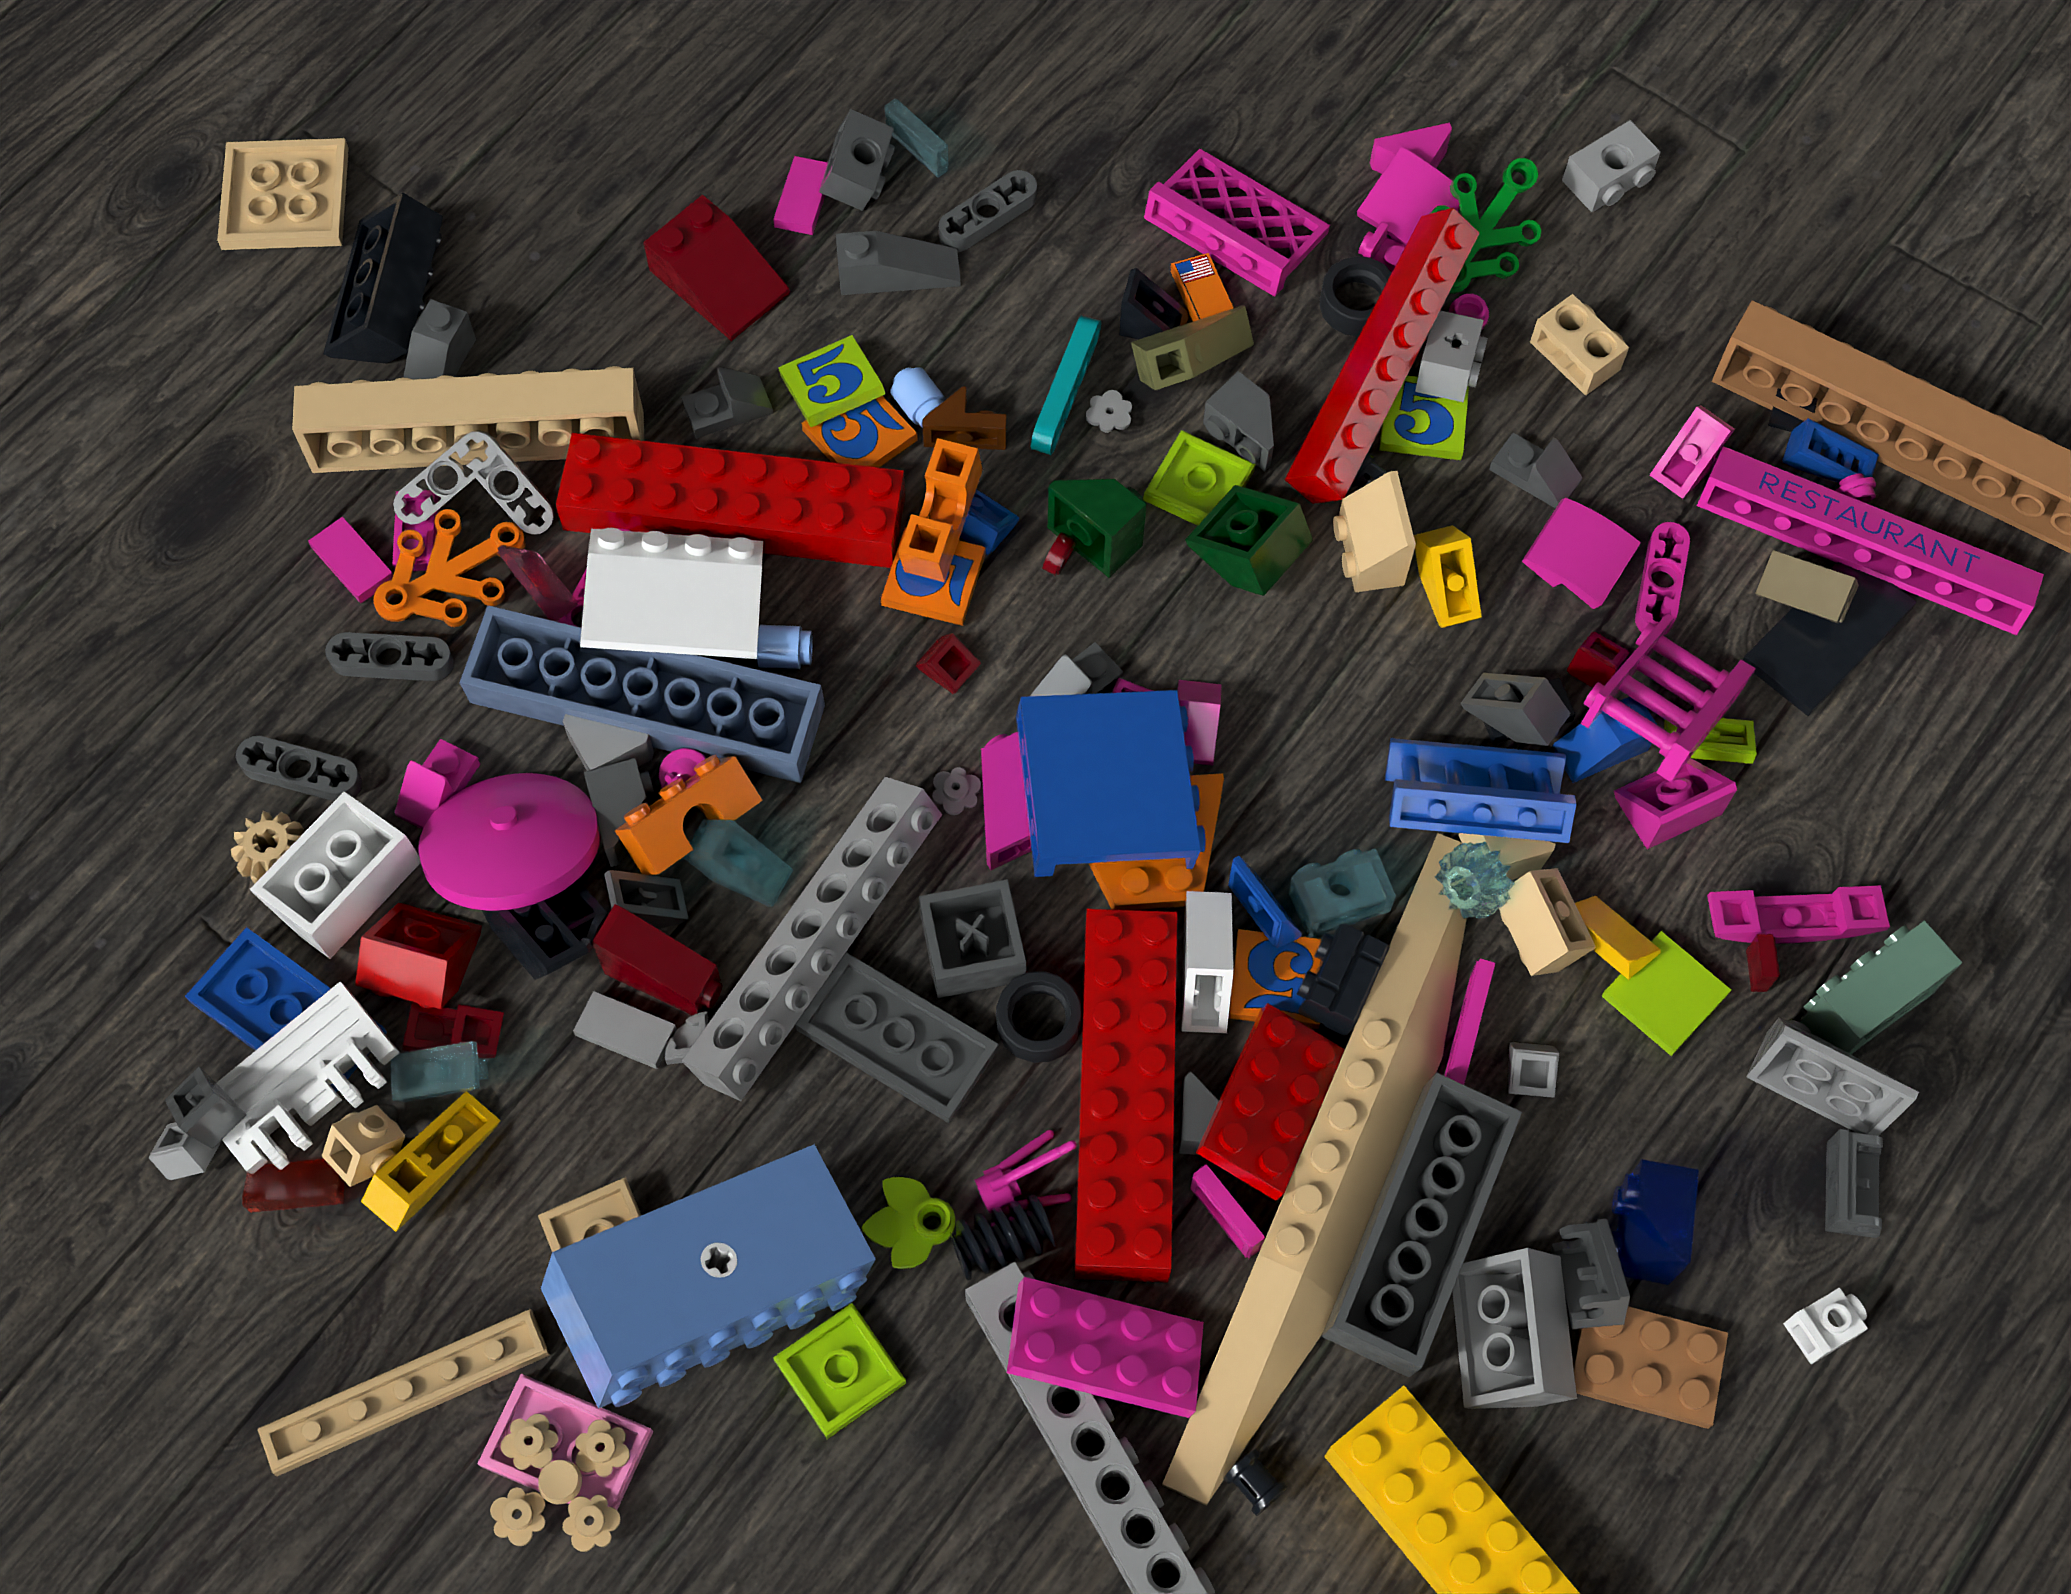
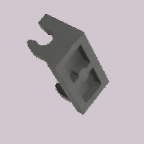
[1825,1129,1883,1238]
[1551,1219,1630,1329]

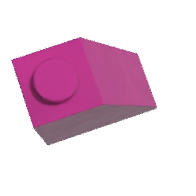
[981,732,1032,870]

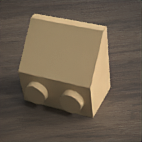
[1333,471,1416,592]

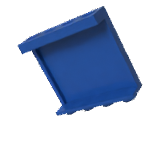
[1016,690,1206,877]

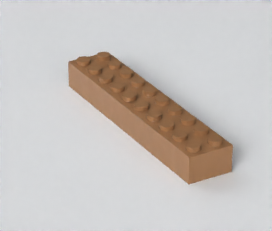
[1711,301,2071,554]

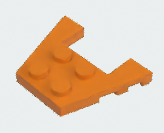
[1088,773,1224,910]

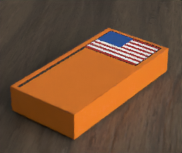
[1170,253,1233,322]

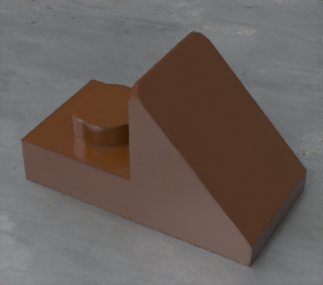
[923,386,1006,450]

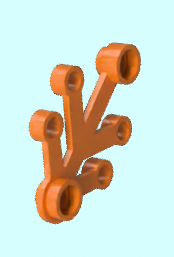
[374,509,525,627]

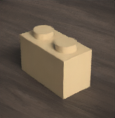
[1493,868,1596,976]

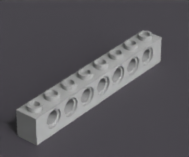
[682,777,942,1101]
[965,1262,1215,1594]

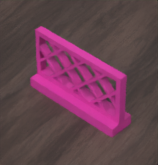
[1144,149,1330,297]

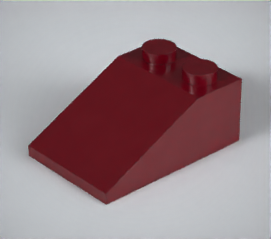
[643,194,790,341]

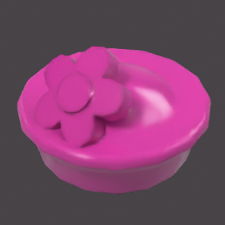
[659,748,706,788]

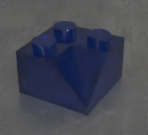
[1611,1159,1699,1285]

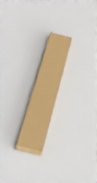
[258,1309,550,1476]

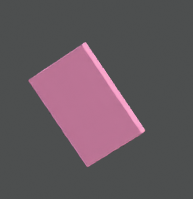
[477,1374,653,1510]

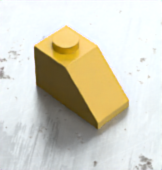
[1414,525,1482,628]

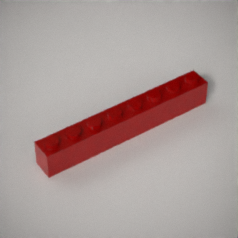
[1285,208,1479,504]

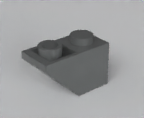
[1203,371,1274,472]

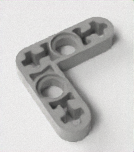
[393,430,554,534]

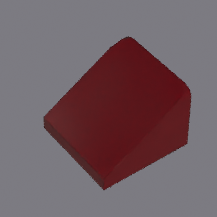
[1567,631,1629,688]
[915,633,981,694]

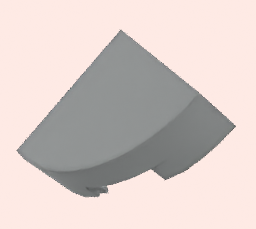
[665,1011,709,1065]

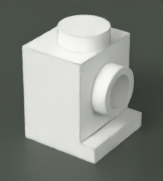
[1783,1288,1868,1364]

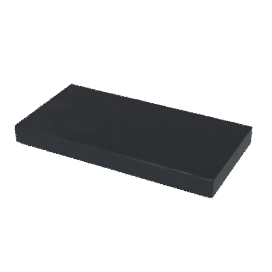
[1743,562,1917,717]

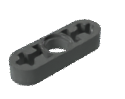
[939,170,1037,252]
[325,632,454,681]
[236,736,362,801]

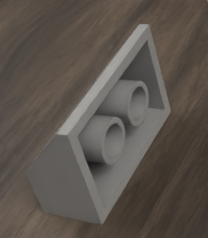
[1452,1248,1577,1409]

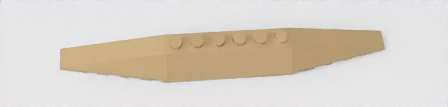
[1162,833,1475,1506]

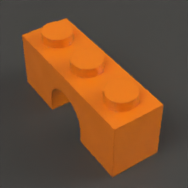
[898,438,983,582]
[615,754,763,875]

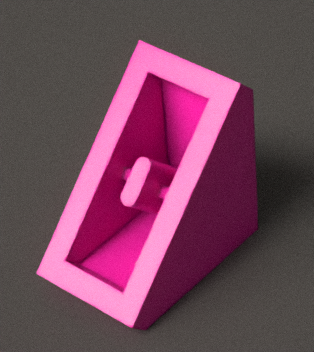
[1370,123,1452,174]
[1177,680,1221,765]

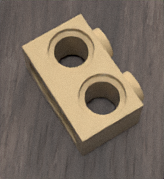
[1530,294,1629,395]

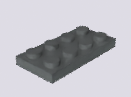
[796,952,999,1124]

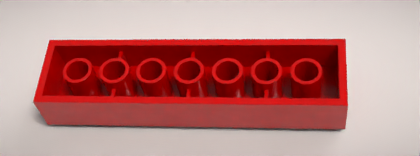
[556,433,906,568]
[1074,909,1177,1282]

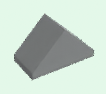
[563,714,654,771]

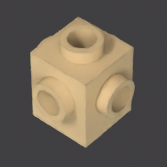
[322,1105,405,1187]

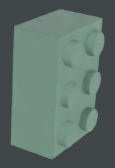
[1800,920,1962,1055]

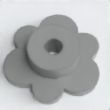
[1086,390,1132,433]
[932,767,981,815]

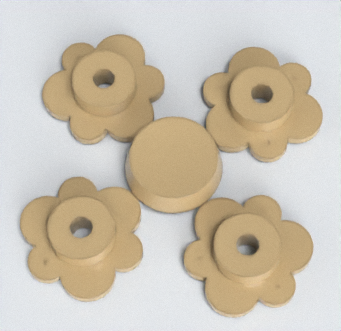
[490,1414,630,1552]

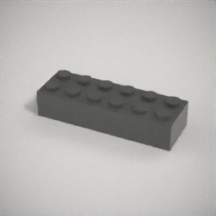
[1321,1072,1522,1378]

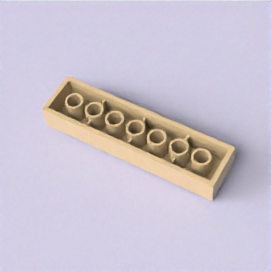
[292,366,644,473]

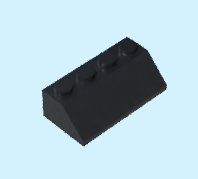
[323,192,443,364]

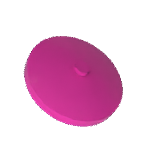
[419,773,601,911]

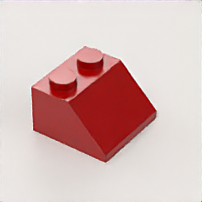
[355,903,482,1009]

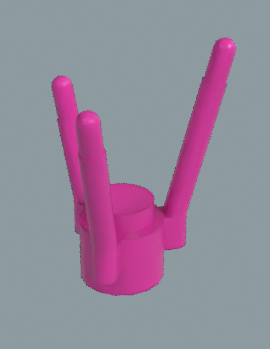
[974,1130,1077,1216]

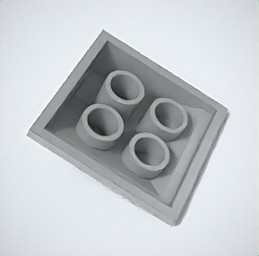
[1746,1018,1919,1136]

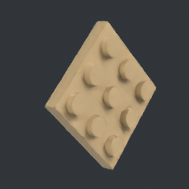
[217,138,349,250]

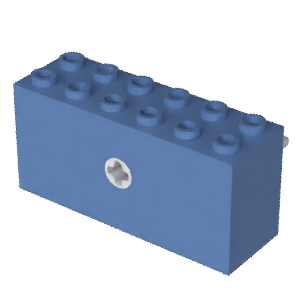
[541,1144,876,1409]

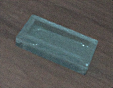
[885,99,948,178]

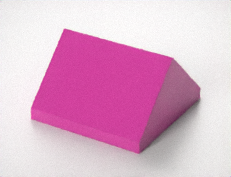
[1614,758,1737,849]

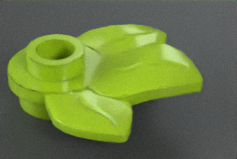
[862,1177,956,1269]

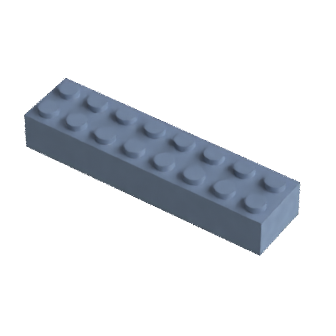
[460,606,825,783]

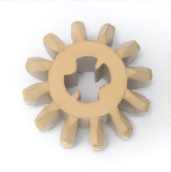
[231,810,305,884]

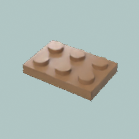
[1573,1306,1728,1429]

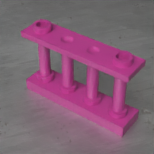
[1581,613,1756,782]

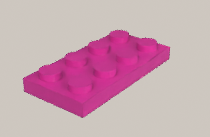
[1007,1277,1204,1418]

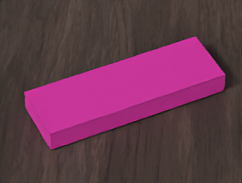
[1444,959,1495,1085]

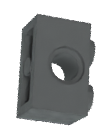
[819,109,895,211]

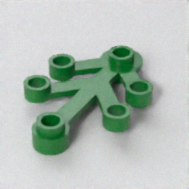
[1430,158,1541,294]

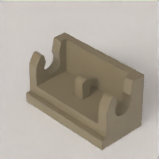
[1755,550,1859,623]

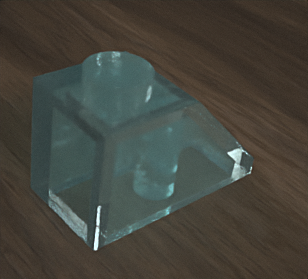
[683,820,793,907]

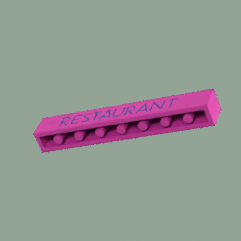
[1697,446,2044,635]

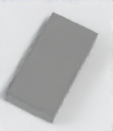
[573,991,677,1069]

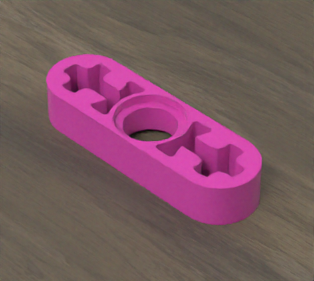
[1635,522,1690,635]

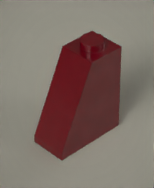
[592,904,722,1015]

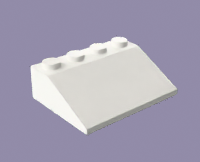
[580,528,763,659]

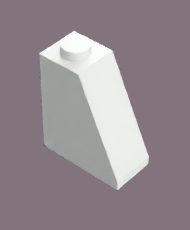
[1181,891,1234,1033]

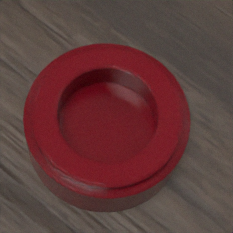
[1042,532,1076,576]

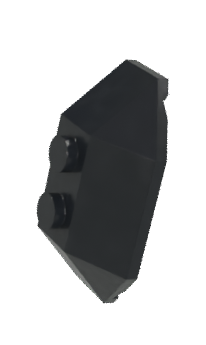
[482,880,608,980]

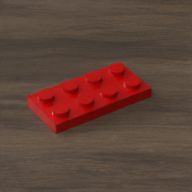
[1196,1003,1345,1201]

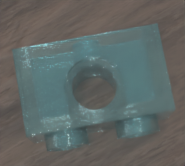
[1288,848,1396,938]

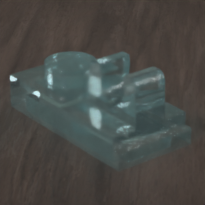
[390,1041,488,1102]

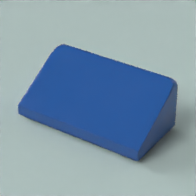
[960,489,1019,555]
[1228,856,1302,949]

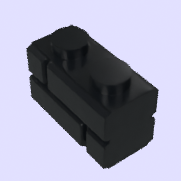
[1296,923,1390,1035]

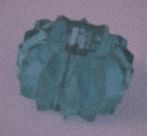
[1435,841,1515,919]

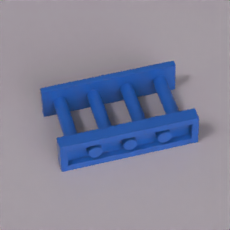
[1385,738,1576,843]

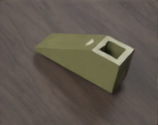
[1131,305,1254,390]

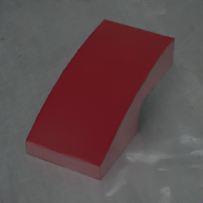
[402,1002,504,1058]

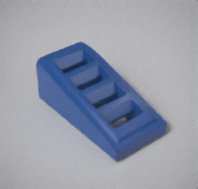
[1782,418,1879,483]

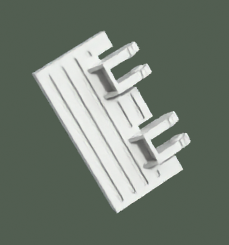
[217,982,400,1174]

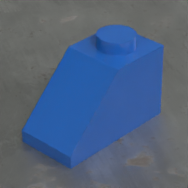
[1552,697,1657,783]

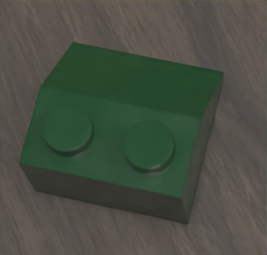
[1047,479,1147,578]
[1185,485,1313,596]

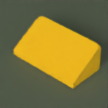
[1575,896,1661,980]

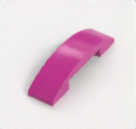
[1707,886,1890,944]

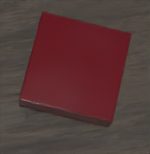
[1746,934,1780,992]

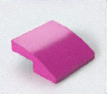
[1357,146,1466,246]
[1522,498,1641,609]

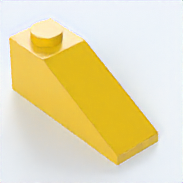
[361,1091,501,1232]

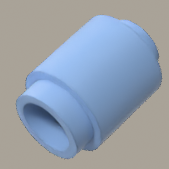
[890,367,946,428]
[757,625,813,669]

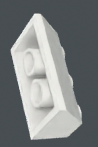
[250,792,421,959]

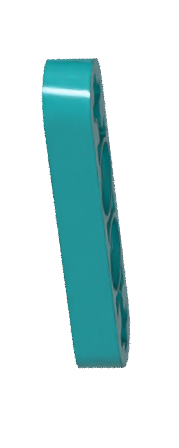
[1031,315,1101,455]

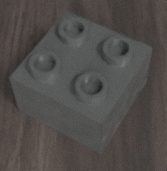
[919,879,1026,998]

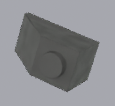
[403,299,476,380]
[1460,672,1571,746]
[584,758,655,867]

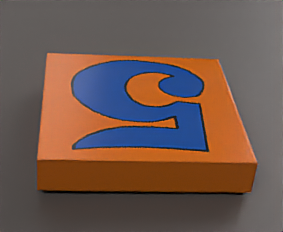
[801,396,918,468]
[881,527,986,626]
[1229,929,1321,1029]

